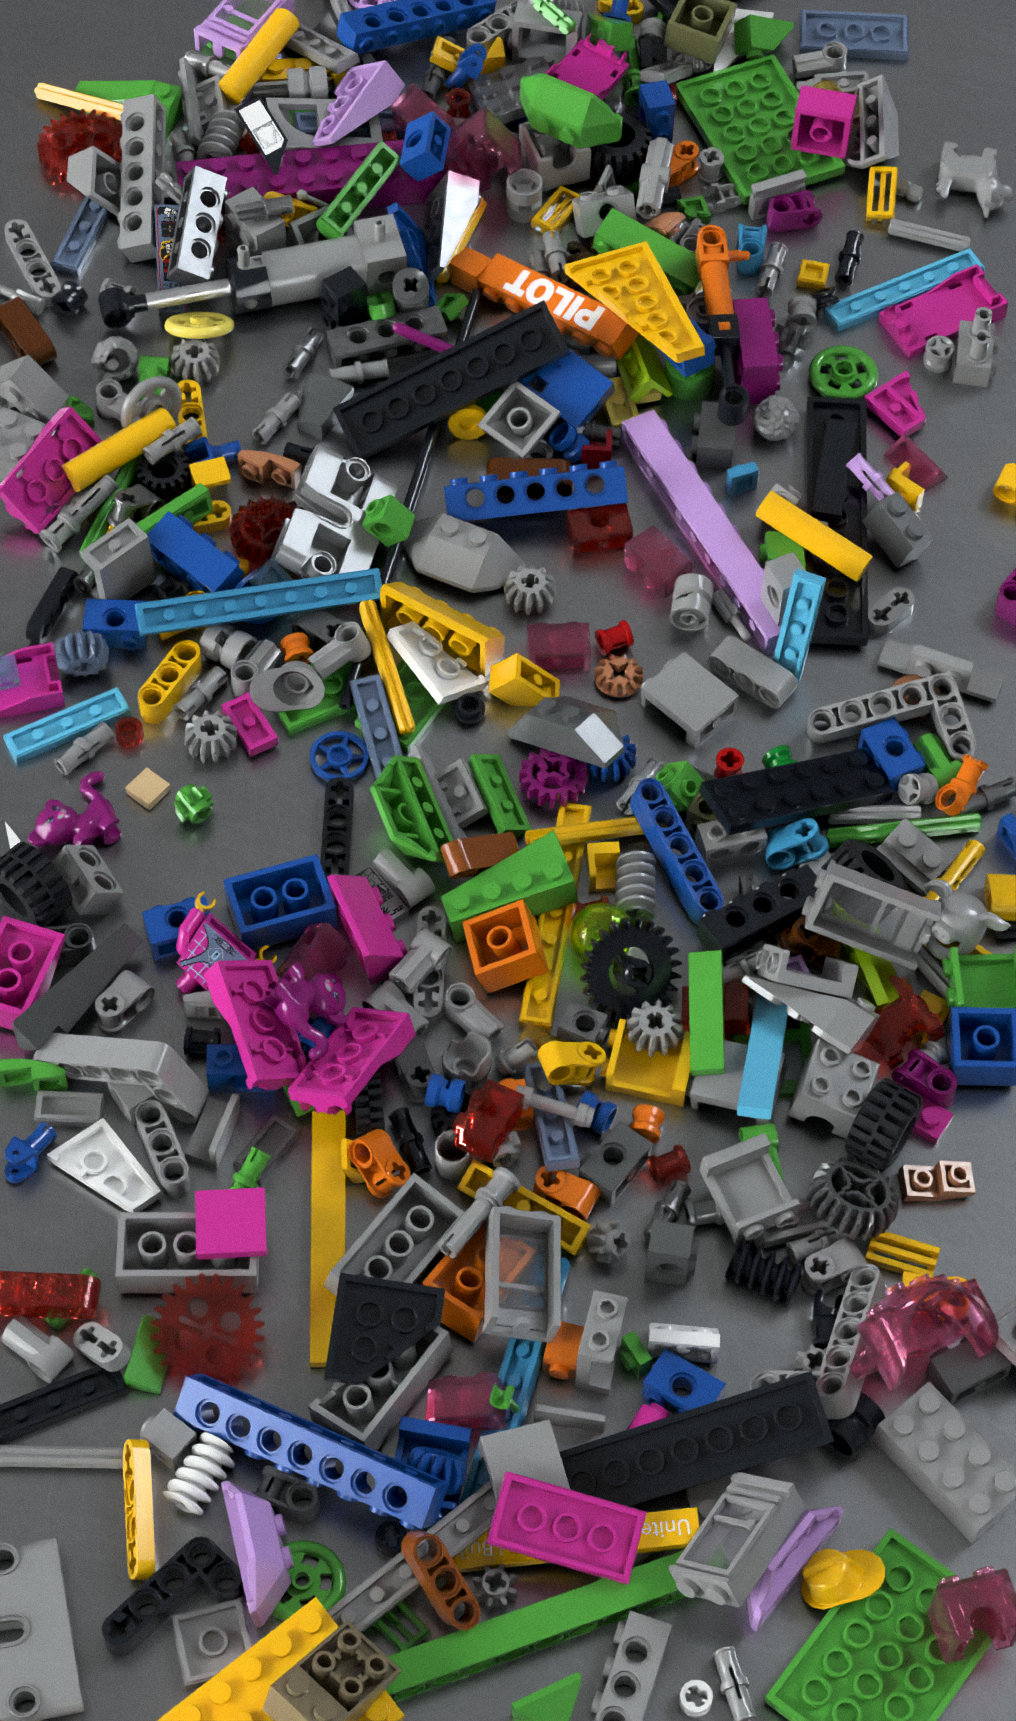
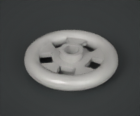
[121,376,182,428]

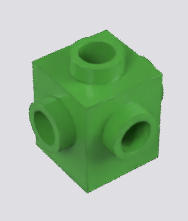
[655,761,705,812]

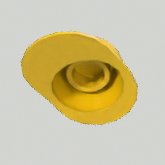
[801,1548,885,1610]

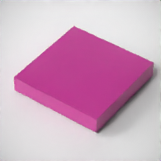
[195,1187,267,1260]

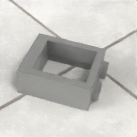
[508,2,583,67]

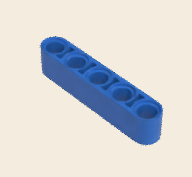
[630,778,724,925]

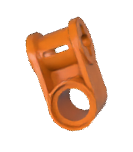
[669,140,699,187]
[348,1129,411,1199]
[532,1166,601,1222]

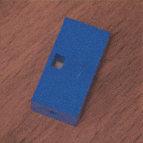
[518,348,615,434]

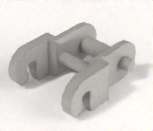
[701,183,742,214]

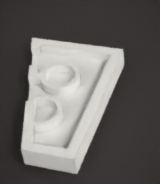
[386,621,489,705]
[47,1118,162,1212]

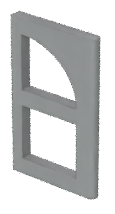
[265,97,383,150]

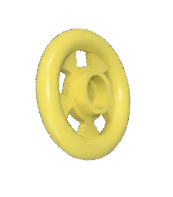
[164,311,234,339]

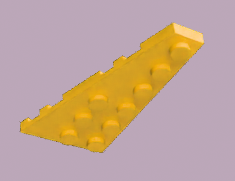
[564,241,705,363]

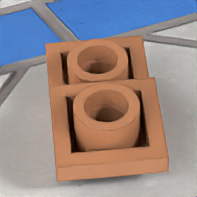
[643,212,686,239]
[237,450,301,490]
[898,1160,976,1202]

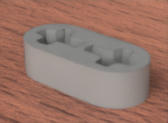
[868,587,915,635]
[73,1321,131,1372]

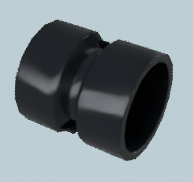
[827,1392,885,1458]

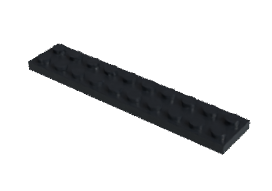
[806,397,868,646]

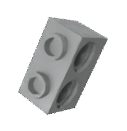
[695,820,768,870]
[52,845,124,915]

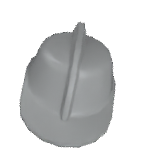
[250,661,325,712]

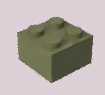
[663,0,737,64]

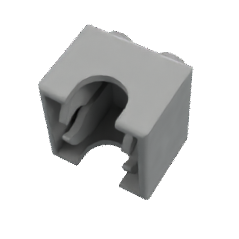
[519,122,591,191]
[787,1039,881,1139]

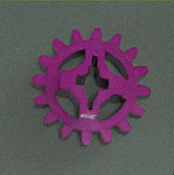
[519,748,588,808]

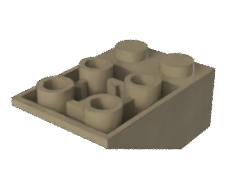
[262,1620,402,1721]

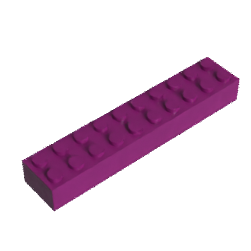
[175,135,462,223]

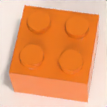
[462,899,549,994]

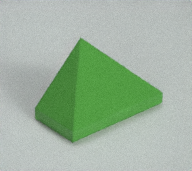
[511,1671,582,1721]

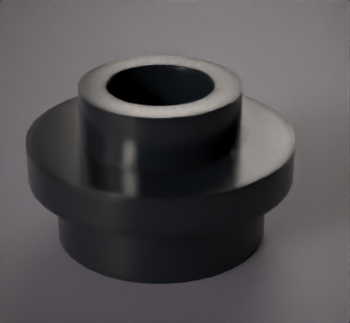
[454,693,485,724]

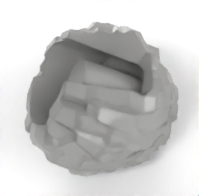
[91,336,138,383]
[752,395,800,442]

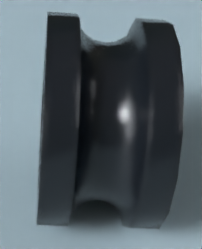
[811,286,840,309]
[375,1521,407,1558]

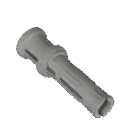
[39,474,119,552]
[438,1167,520,1258]

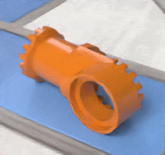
[935,754,989,817]

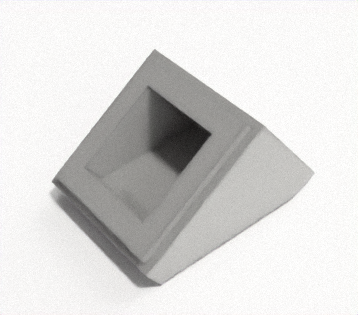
[593,165,616,194]

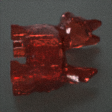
[853,975,945,1070]

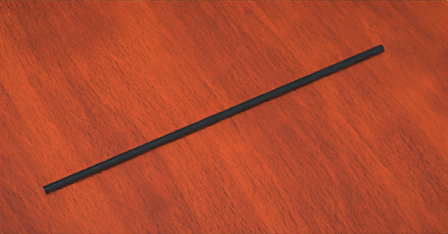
[339,288,483,710]

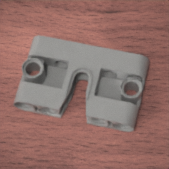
[271,443,398,579]
[0,1537,85,1721]

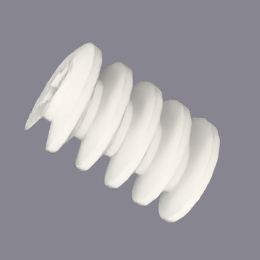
[162,1432,235,1516]

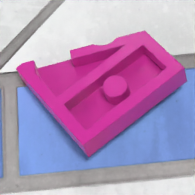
[864,371,926,439]

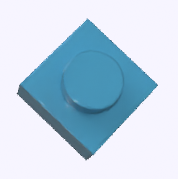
[725,461,759,497]

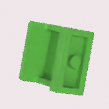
[942,947,1016,1008]

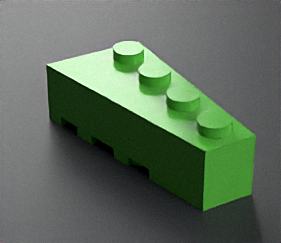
[441,830,578,943]

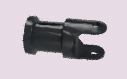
[812,1289,843,1350]

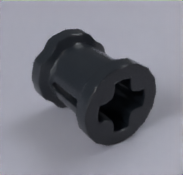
[184,1025,222,1055]

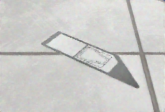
[235,96,288,175]

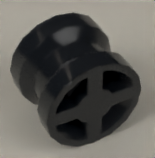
[52,281,88,318]

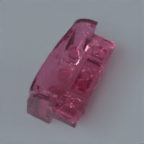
[849,1273,999,1391]

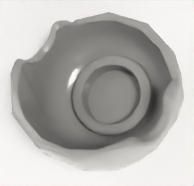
[442,1032,492,1083]

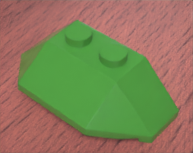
[520,73,623,149]
[370,755,453,863]

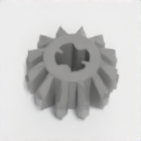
[170,339,220,384]
[504,564,556,616]
[184,710,238,764]
[626,999,683,1058]

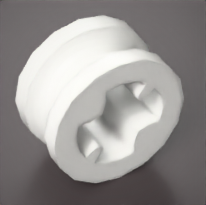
[679,1680,713,1718]

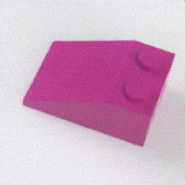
[0,916,65,1031]

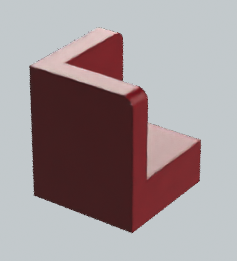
[581,429,613,469]

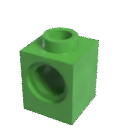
[362,494,416,547]

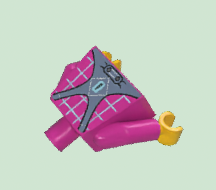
[176,891,277,994]

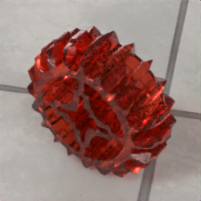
[229,494,304,569]

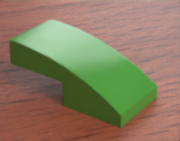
[0,1059,69,1095]

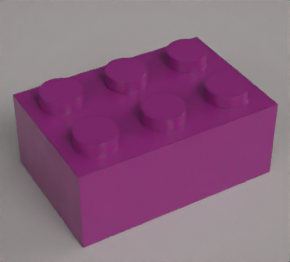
[732,297,783,405]

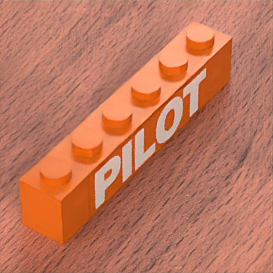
[478,253,639,360]

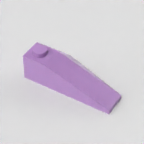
[312,60,405,147]

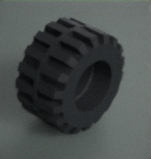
[590,111,652,186]
[821,839,908,924]
[0,842,73,927]
[845,1078,923,1172]

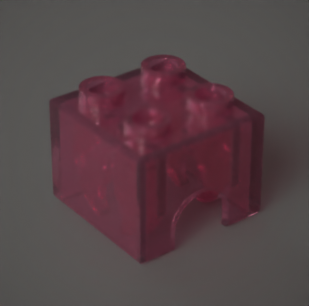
[445,107,522,195]
[927,1566,1016,1664]

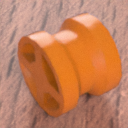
[279,632,314,665]
[629,1104,665,1144]

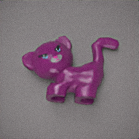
[28,771,121,848]
[263,961,346,1061]

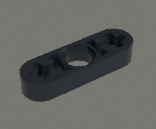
[26,567,78,644]

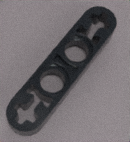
[320,777,354,889]

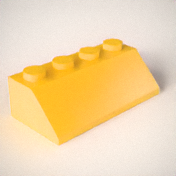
[380,581,505,678]

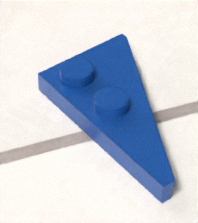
[387,202,437,308]

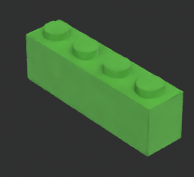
[592,208,702,296]

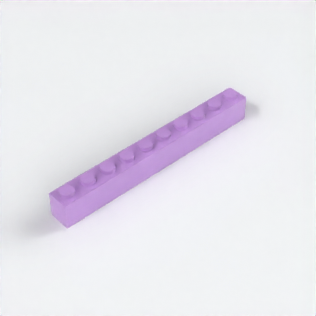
[621,409,781,656]

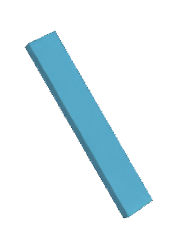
[823,248,985,333]
[737,993,788,1120]

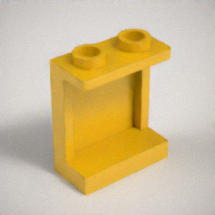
[600,1018,691,1107]

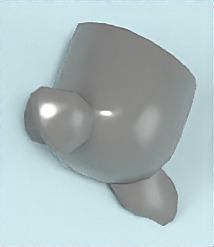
[923,879,1011,960]

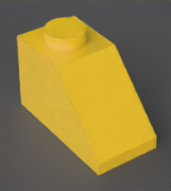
[489,653,560,707]

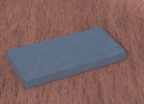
[800,9,909,61]

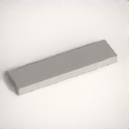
[285,24,360,74]

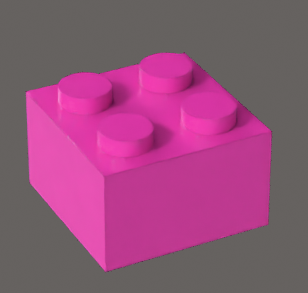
[790,85,857,159]

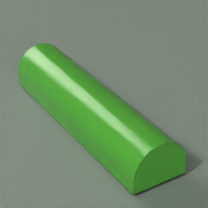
[316,140,401,239]
[136,483,213,534]

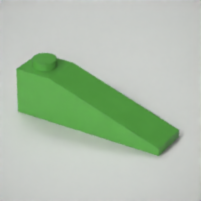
[75,80,183,145]

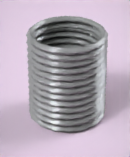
[434,1130,472,1180]

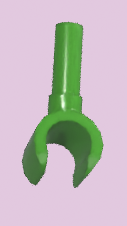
[489,1385,519,1413]

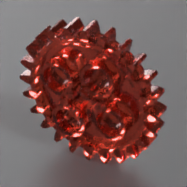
[37,108,123,186]
[150,1273,265,1384]

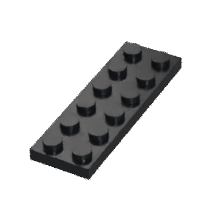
[699,748,895,835]

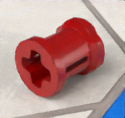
[594,620,634,656]
[714,747,744,779]

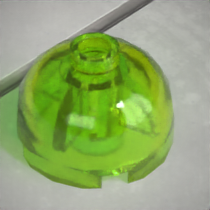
[569,902,632,966]

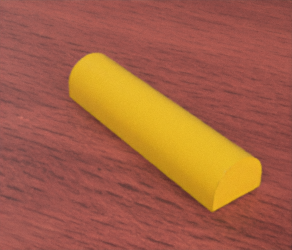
[218,8,300,105]
[61,407,177,492]
[755,491,873,582]
[457,1159,593,1256]

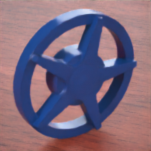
[310,731,369,781]

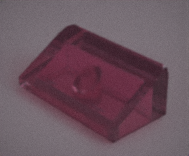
[884,434,948,493]

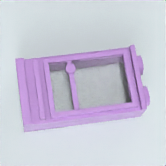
[194,0,295,60]

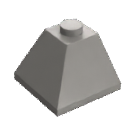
[67,146,121,217]
[478,382,561,459]

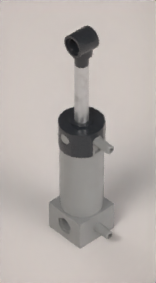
[98,214,407,329]

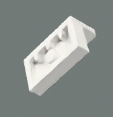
[647,1323,720,1364]

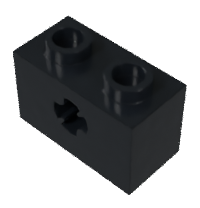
[320,266,368,329]

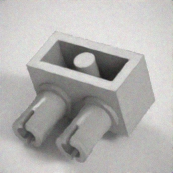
[952,307,999,387]

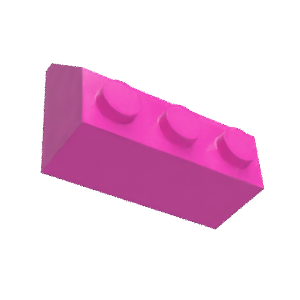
[327,874,408,986]

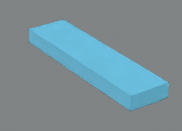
[773,568,827,683]
[3,687,132,764]

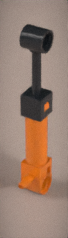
[695,225,750,426]

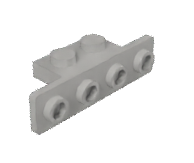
[178,57,228,148]
[878,639,1005,702]
[410,744,489,840]

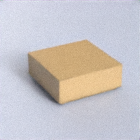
[125,767,171,811]

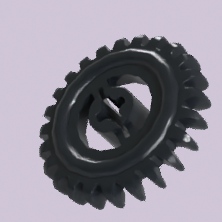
[580,917,682,1025]

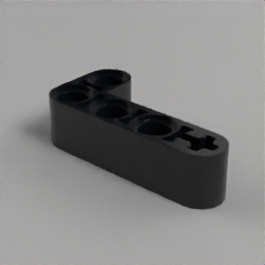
[102,1536,244,1657]

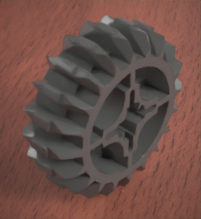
[806,1156,900,1241]

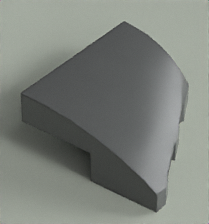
[297,374,354,440]

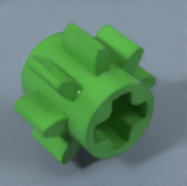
[174,784,214,824]

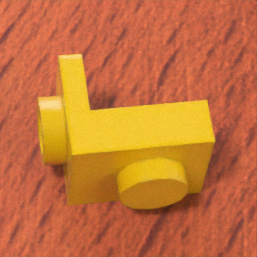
[885,461,925,513]

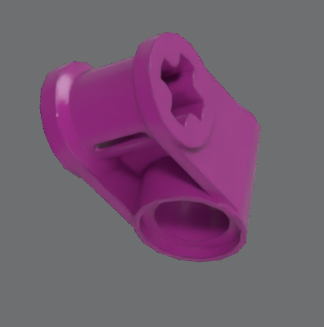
[765,190,823,233]
[891,1049,957,1109]

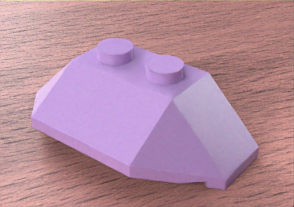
[221,1481,294,1628]
[746,1506,845,1632]

